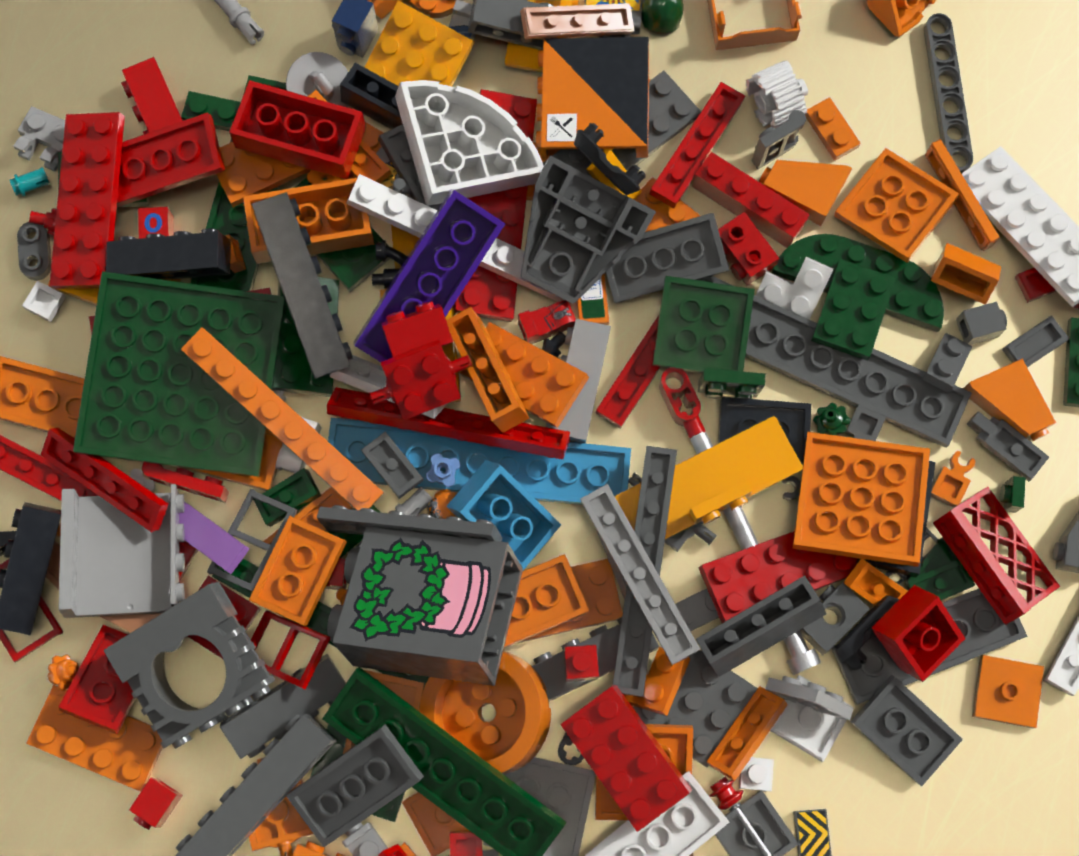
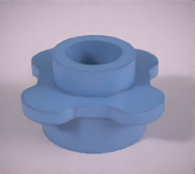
[426,453,460,487]

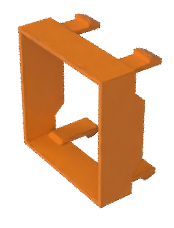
[707,0,802,50]

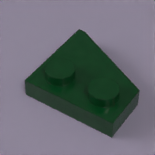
[905,537,976,600]

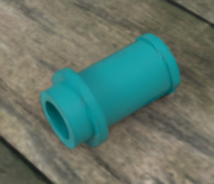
[10,167,50,197]

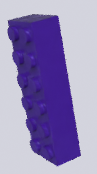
[353,189,505,362]

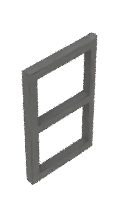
[207,489,297,592]

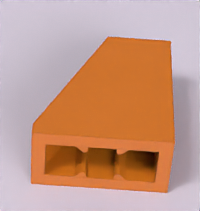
[759,160,852,226]
[963,359,1056,441]

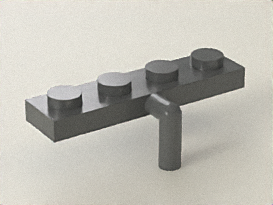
[378,124,442,210]

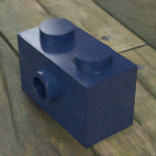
[332,0,378,58]

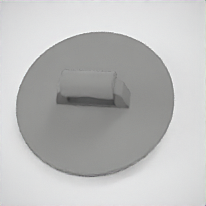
[286,52,348,108]

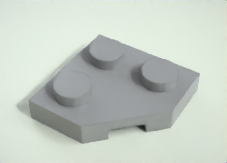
[765,676,854,720]

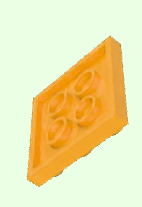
[365,1,475,87]

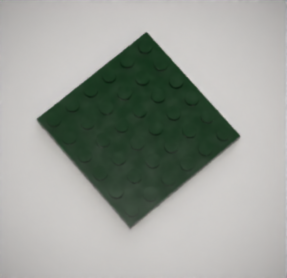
[73,272,285,477]

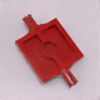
[369,340,473,420]

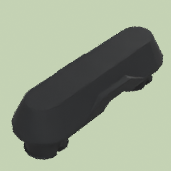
[574,123,646,195]
[835,595,899,670]

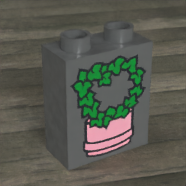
[327,527,523,686]

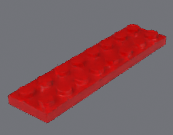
[454,89,537,322]

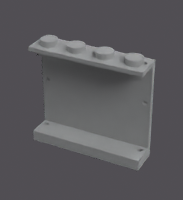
[59,484,185,618]

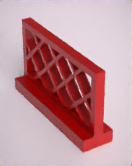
[933,486,1060,625]

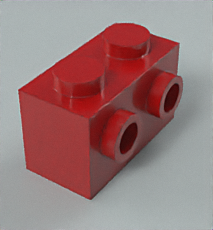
[718,212,779,286]

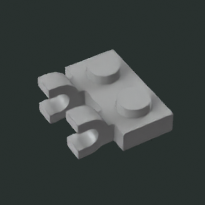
[13,106,65,172]

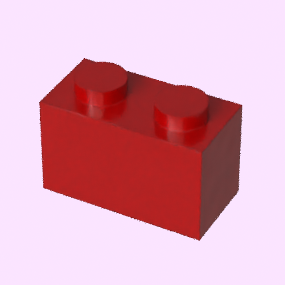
[381,301,453,357]

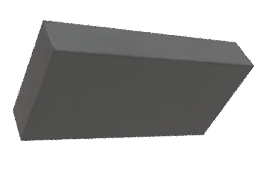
[1002,315,1069,368]

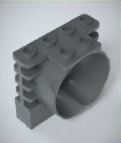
[103,581,275,749]

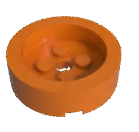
[419,651,551,775]

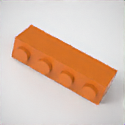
[446,307,529,433]

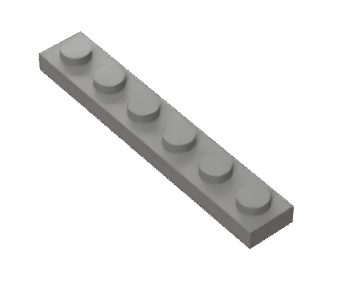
[580,484,700,666]

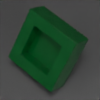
[1000,476,1026,513]

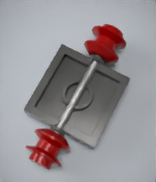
[709,776,799,856]

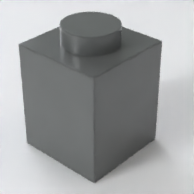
[956,302,1007,345]

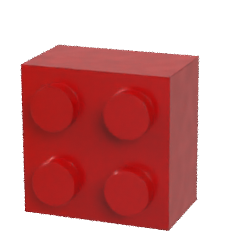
[871,585,966,682]

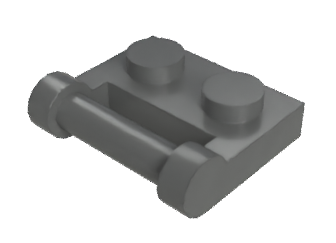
[752,110,806,169]

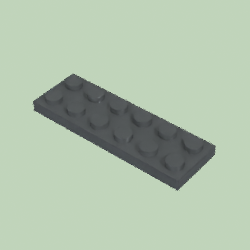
[543,70,701,177]
[832,589,1028,705]

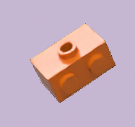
[931,243,1001,305]

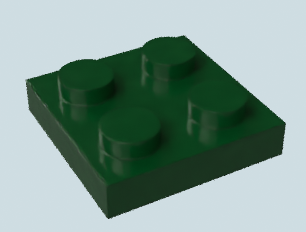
[698,369,766,399]

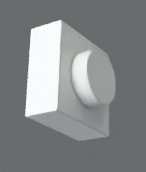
[22,281,66,322]
[739,757,774,792]

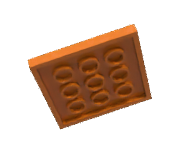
[793,432,930,567]

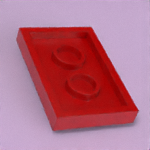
[58,625,136,735]

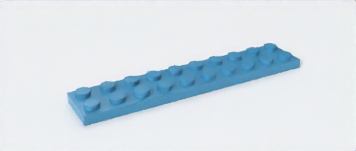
[328,417,631,505]

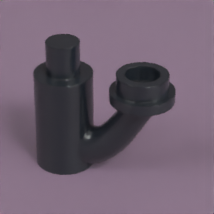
[372,240,408,289]

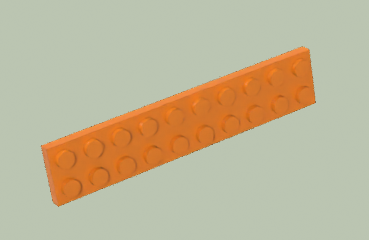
[0,356,283,491]

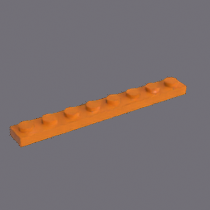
[181,327,384,510]

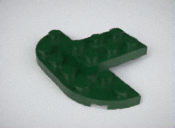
[771,234,944,361]

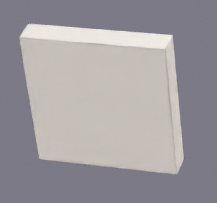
[770,675,854,762]

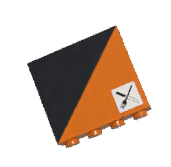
[536,37,649,159]

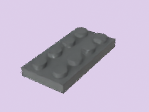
[606,213,730,303]
[286,724,424,847]

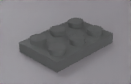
[850,675,963,786]

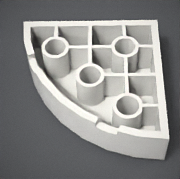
[395,80,544,206]

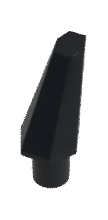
[542,331,566,358]

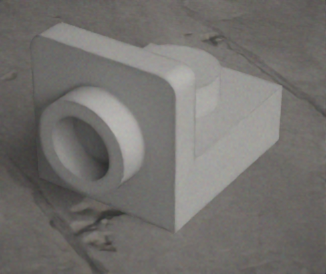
[342,822,388,856]

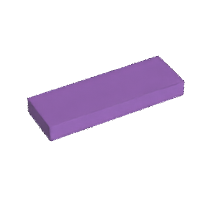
[179,501,249,574]

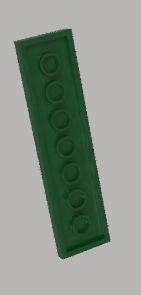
[322,667,566,856]

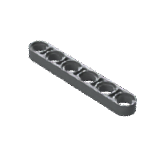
[924,13,973,174]

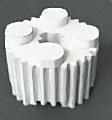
[746,60,808,128]

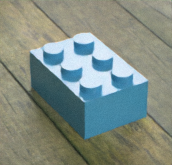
[446,460,561,570]

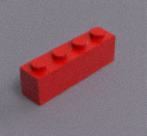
[121,57,183,135]
[692,152,810,248]

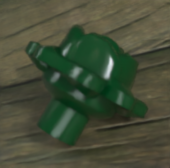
[813,403,851,435]

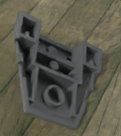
[521,155,656,304]

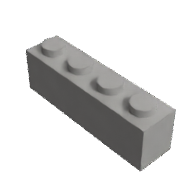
[546,319,611,443]

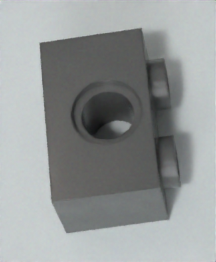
[800,583,870,655]

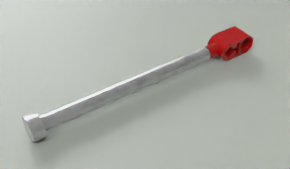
[659,367,821,675]

